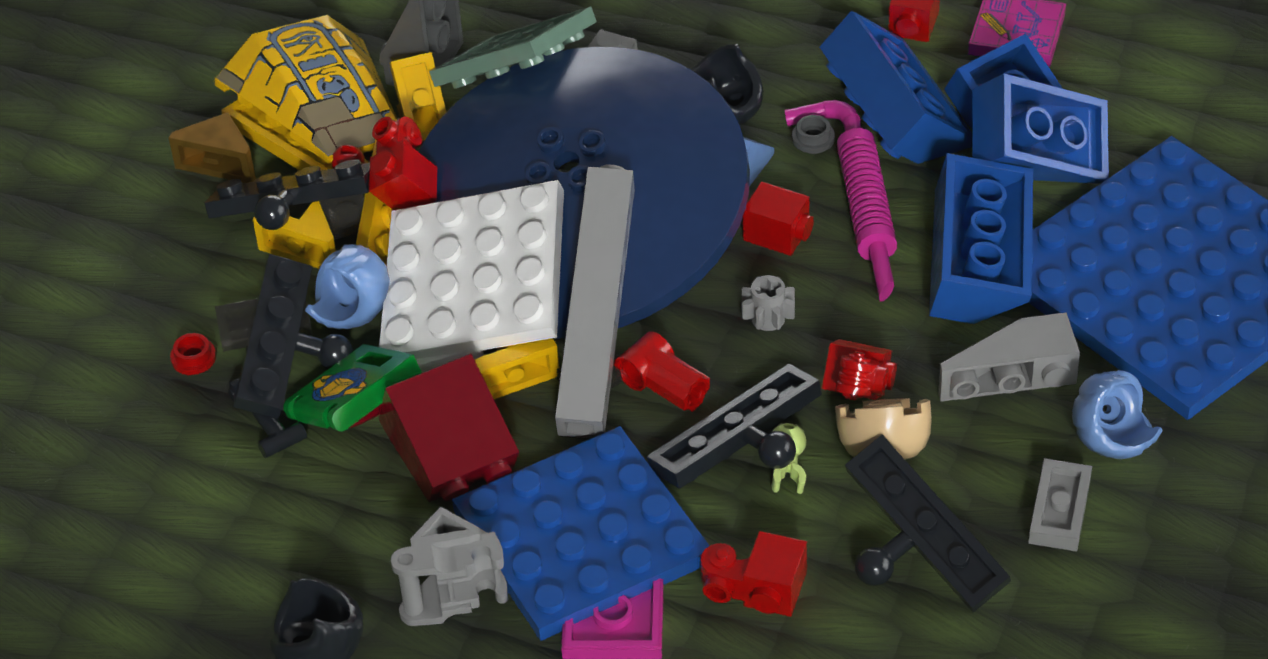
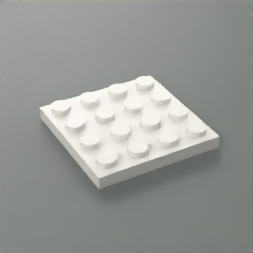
[379,180,564,359]

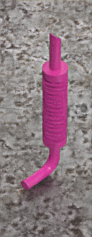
[784,100,897,302]

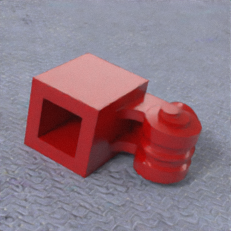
[369,117,438,210]
[822,339,897,400]
[701,531,807,617]

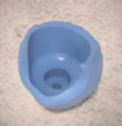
[305,244,390,330]
[1072,370,1163,459]

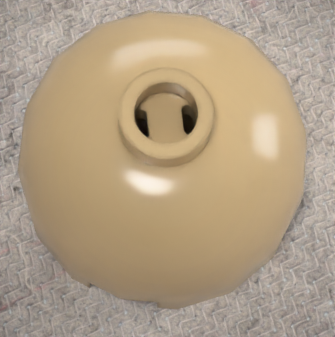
[835,398,932,460]

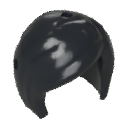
[690,44,764,125]
[270,577,363,659]

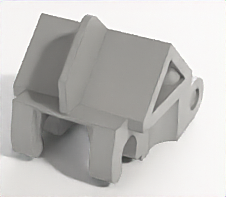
[391,507,508,626]

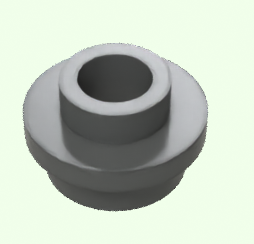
[792,115,835,154]

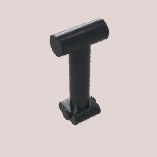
[228,377,307,458]

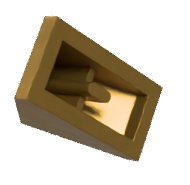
[169,112,256,183]

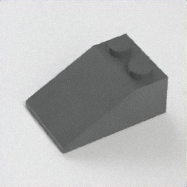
[379,0,464,86]

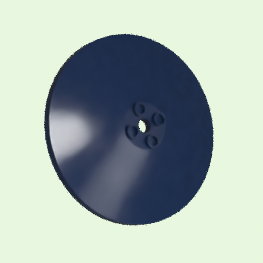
[418,47,750,339]

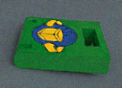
[284,344,422,431]

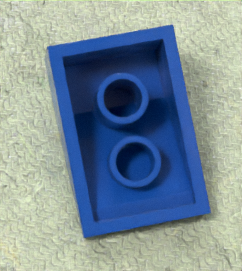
[944,33,1063,128]
[972,73,1109,184]

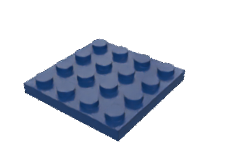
[452,426,710,641]

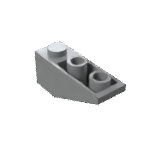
[938,312,1080,402]

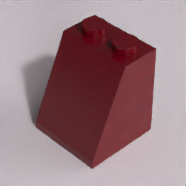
[379,354,519,502]

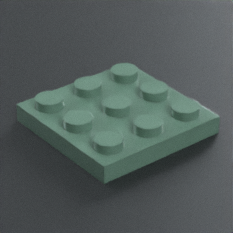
[429,7,597,89]

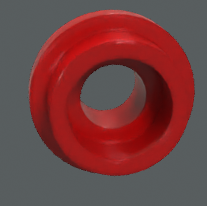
[170,333,216,375]

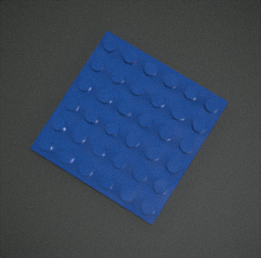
[1028,136,1268,420]

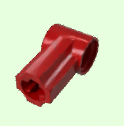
[614,331,710,412]

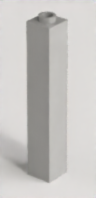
[555,165,635,438]

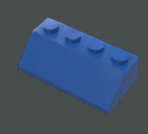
[819,10,972,164]
[929,153,1033,324]

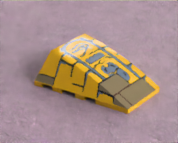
[215,15,397,163]

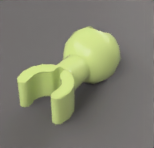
[771,423,807,494]

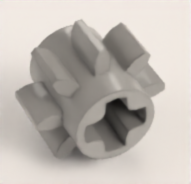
[741,275,795,331]

